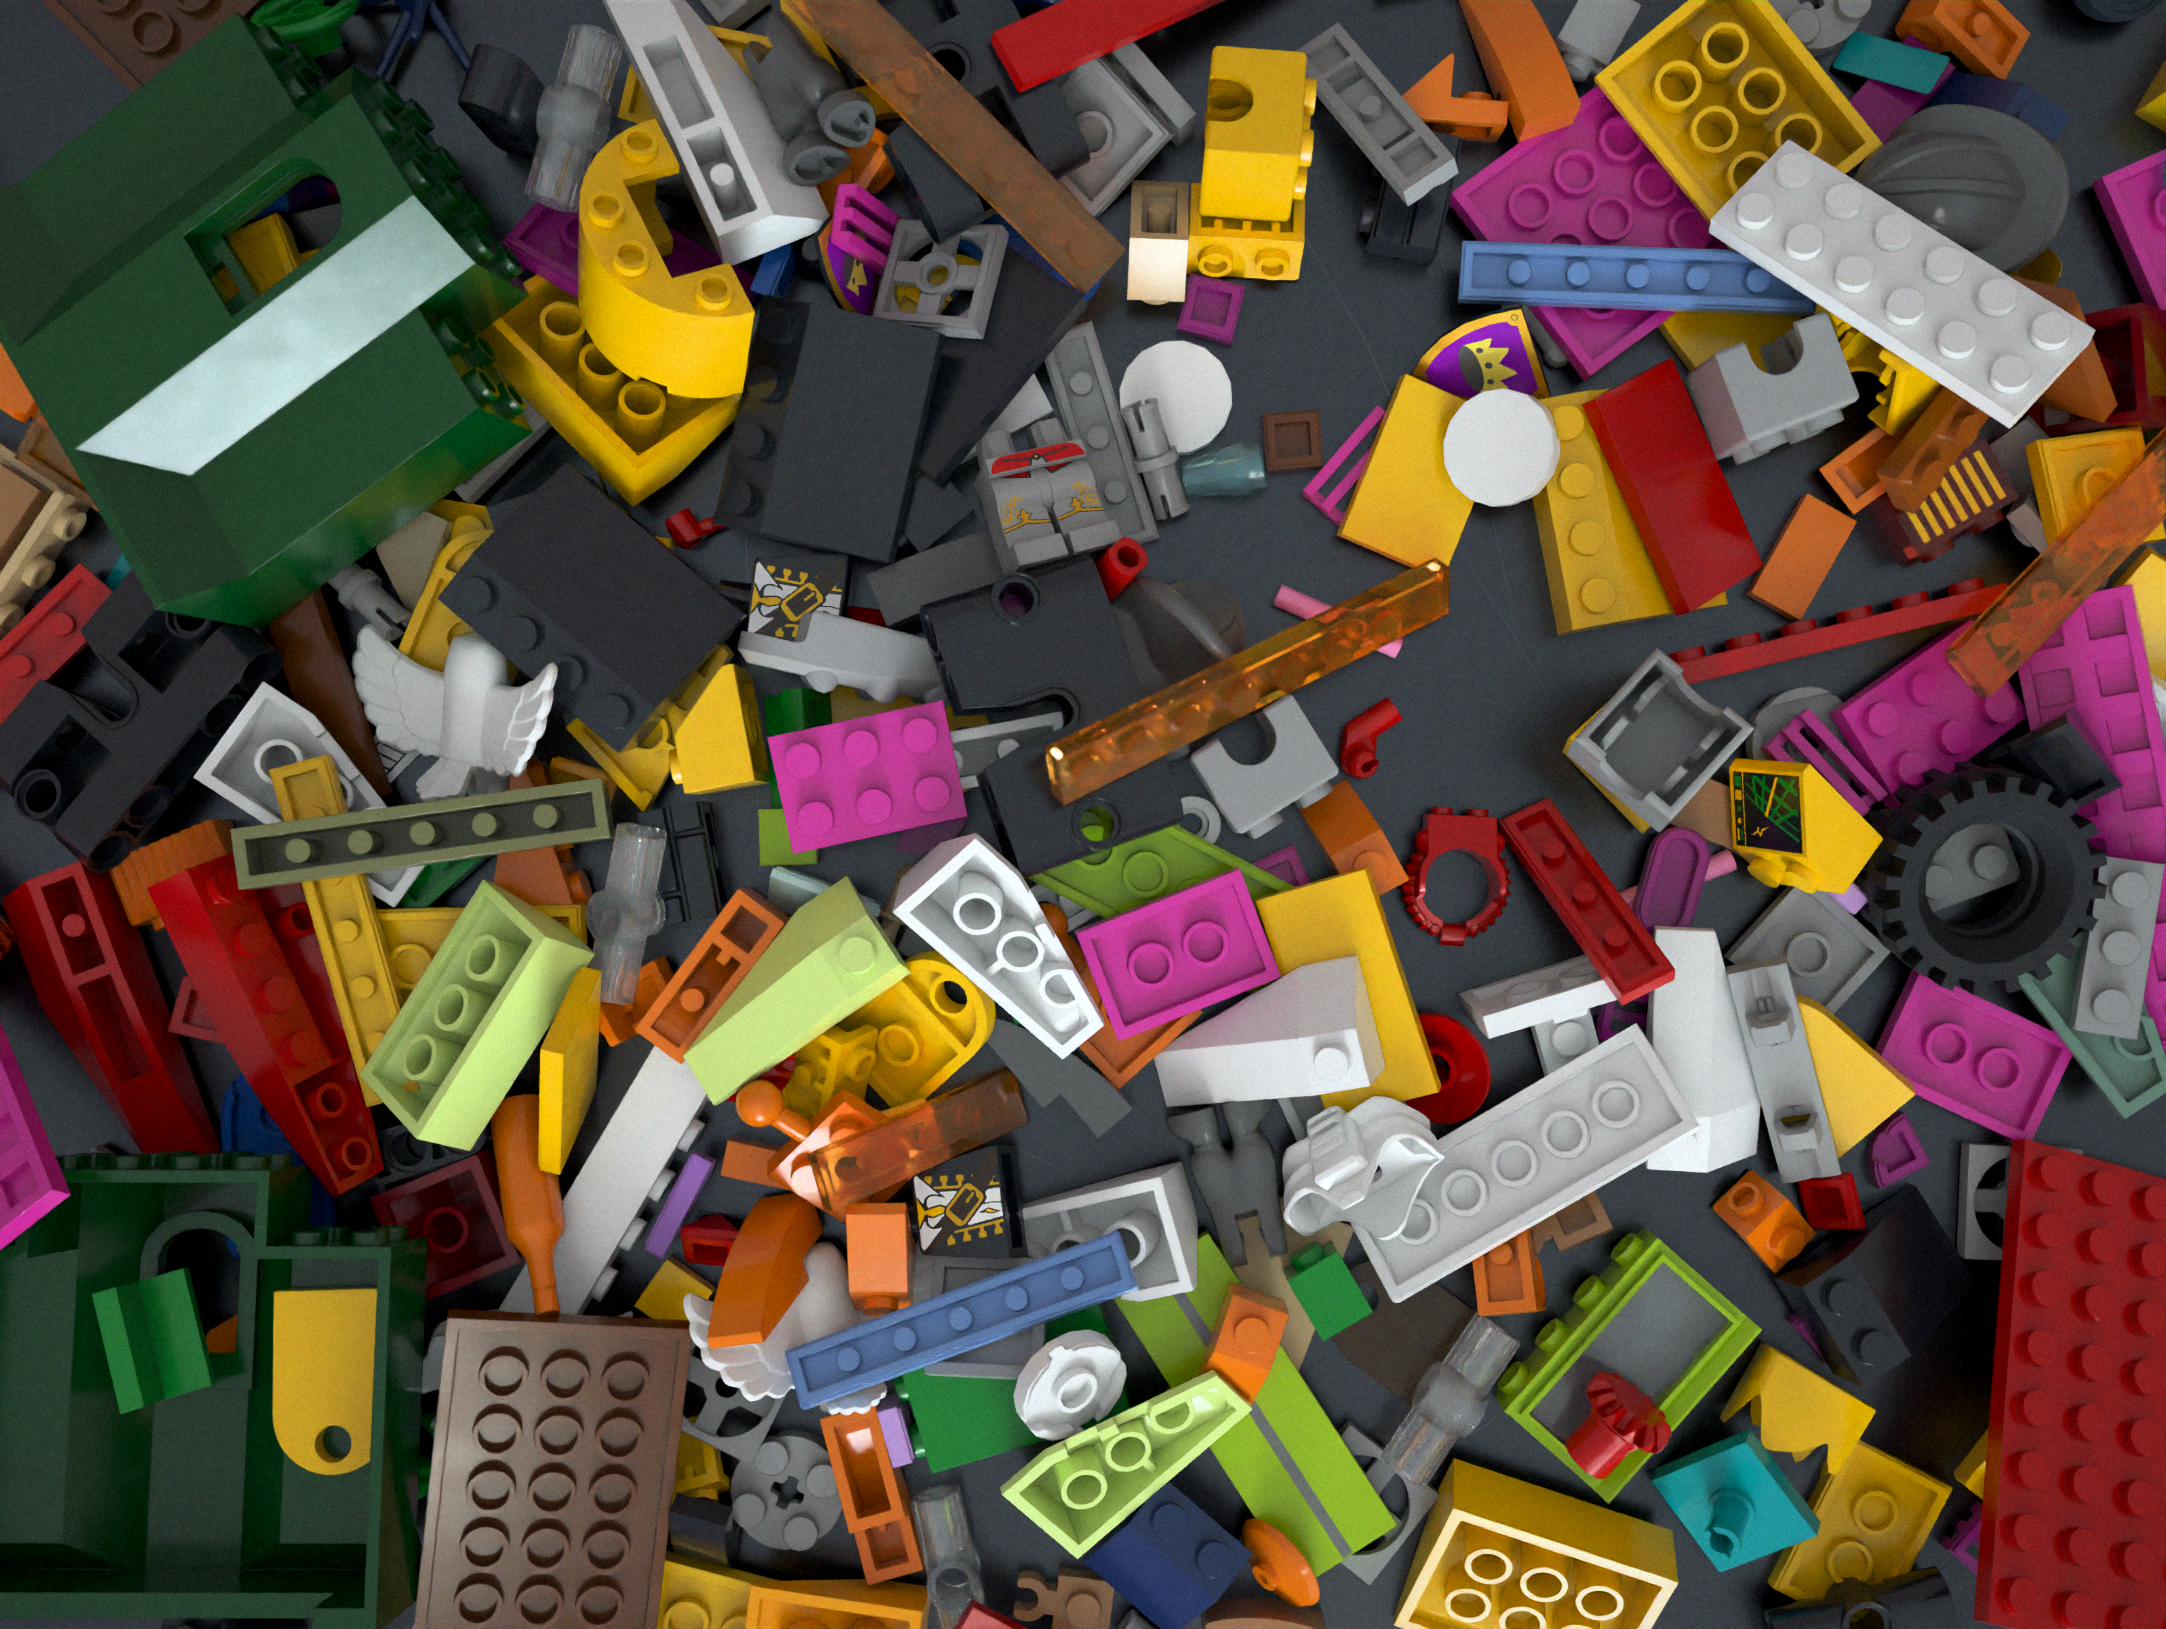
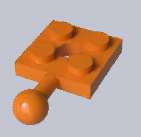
[1039,903,1203,1090]
[735,1080,932,1224]

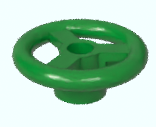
[250,0,361,58]

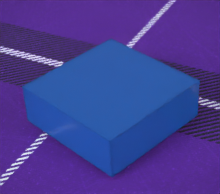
[750,243,797,304]

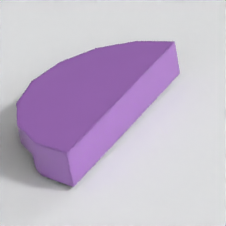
[645,1150,716,1259]

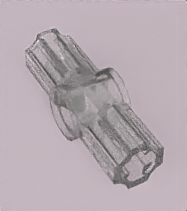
[524,23,624,213]
[586,822,667,1005]
[1381,1312,1521,1488]
[910,1484,987,1629]

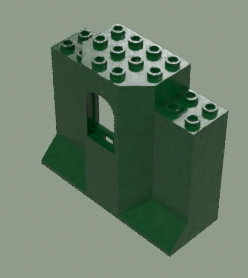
[0,12,533,629]
[0,1151,428,1629]

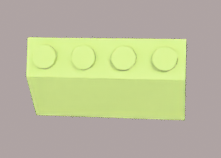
[359,879,595,1151]

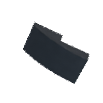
[669,1493,739,1568]

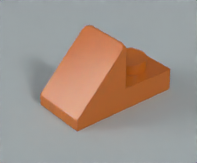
[1402,53,1509,143]

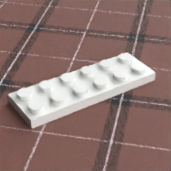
[1709,139,2096,429]
[1350,1023,1703,1303]

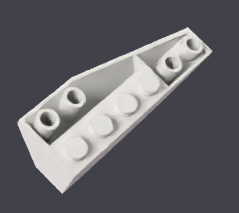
[602,0,830,266]

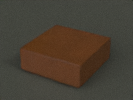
[1261,409,1324,474]

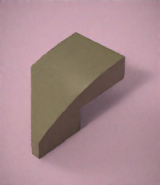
[376,509,455,614]

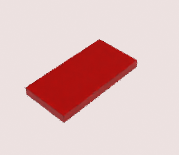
[1582,358,1764,616]

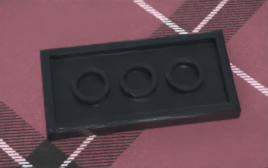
[916,245,1088,486]

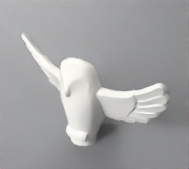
[352,624,558,802]
[683,1241,934,1415]

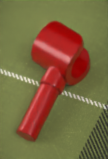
[665,508,726,549]

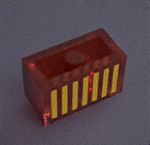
[1865,438,2020,564]

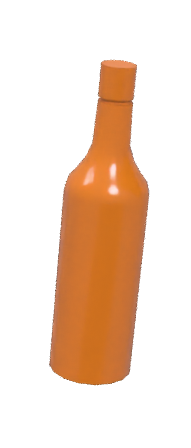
[490,1094,565,1315]

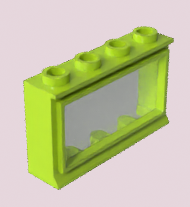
[1494,1227,1762,1504]

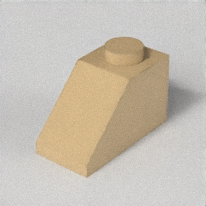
[1127,180,1189,305]

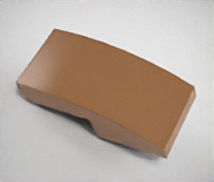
[1200,1597,1327,1629]

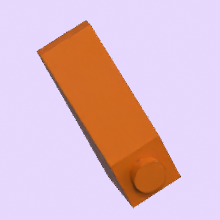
[634,887,791,1064]

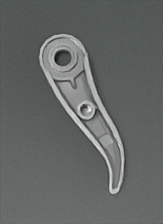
[738,610,1045,709]

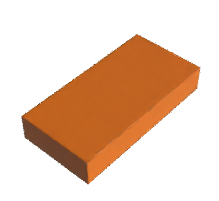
[1745,493,1857,622]

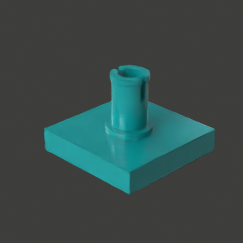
[1651,1429,1821,1572]

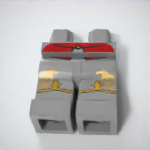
[973,418,1122,575]

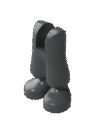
[741,10,876,186]
[1165,1099,1288,1268]

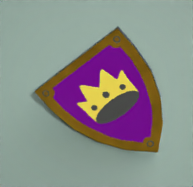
[796,207,879,316]
[1410,305,1552,401]

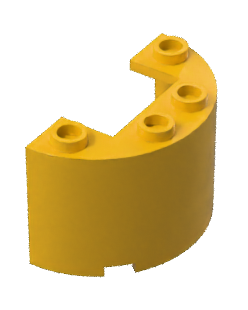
[577,118,755,398]

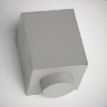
[1555,0,1642,86]

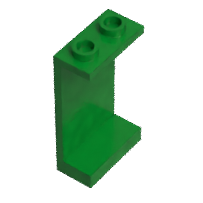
[894,1303,1131,1474]

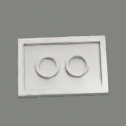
[1458,955,1617,1077]

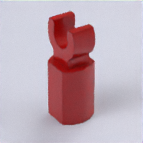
[1096,537,1149,601]

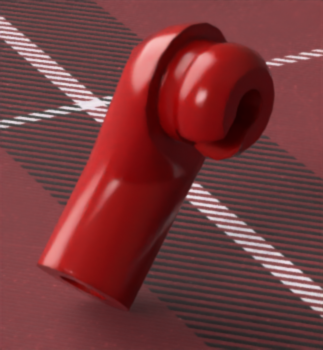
[1339,697,1402,779]

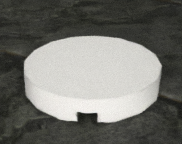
[1119,340,1232,456]
[1443,388,1561,507]
[1013,1329,1127,1441]

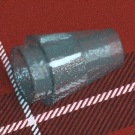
[1181,439,1267,496]

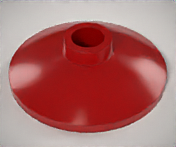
[1405,1012,1491,1124]

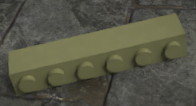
[230,778,616,890]

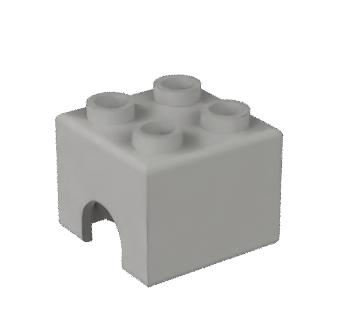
[1683,312,1859,465]
[1567,648,1755,833]
[1187,695,1339,839]

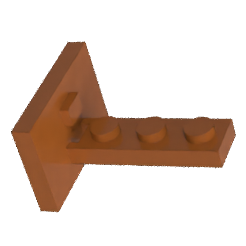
[1877,274,2118,514]

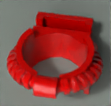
[1401,807,1511,947]

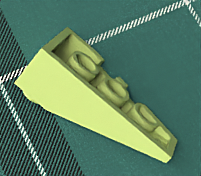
[683,876,912,1106]
[1000,1369,1252,1559]

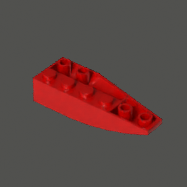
[147,852,384,1197]
[2,861,221,1154]

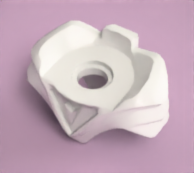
[1282,1096,1445,1240]

